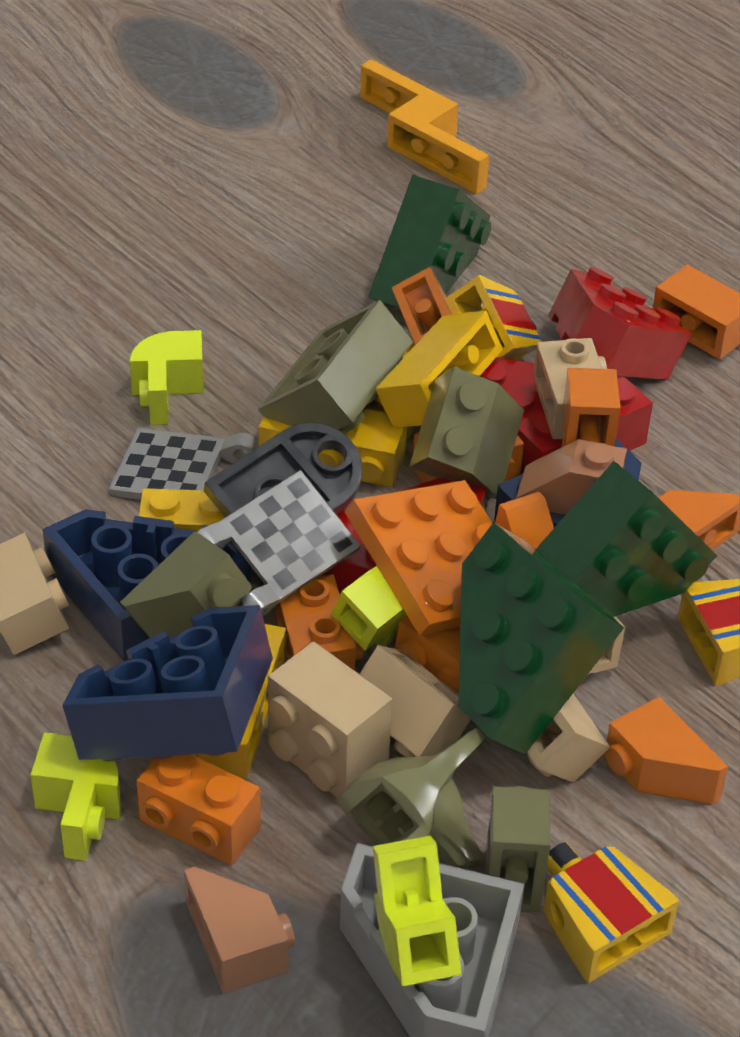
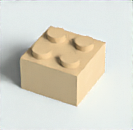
[268,641,392,797]

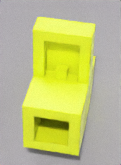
[130,330,204,425]
[331,566,407,651]
[31,732,121,861]
[372,835,462,987]

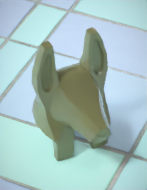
[335,726,487,870]

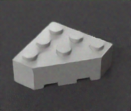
[340,843,524,1037]

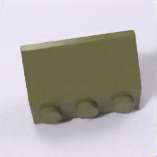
[258,300,413,433]

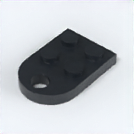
[203,423,362,517]

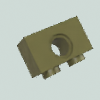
[485,786,550,912]

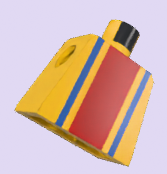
[445,275,541,361]
[677,579,740,686]
[543,842,679,983]

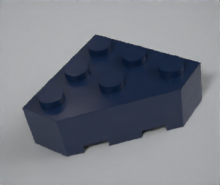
[42,509,252,661]
[62,605,273,761]

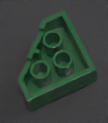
[368,175,491,311]
[536,461,717,617]
[458,522,624,754]

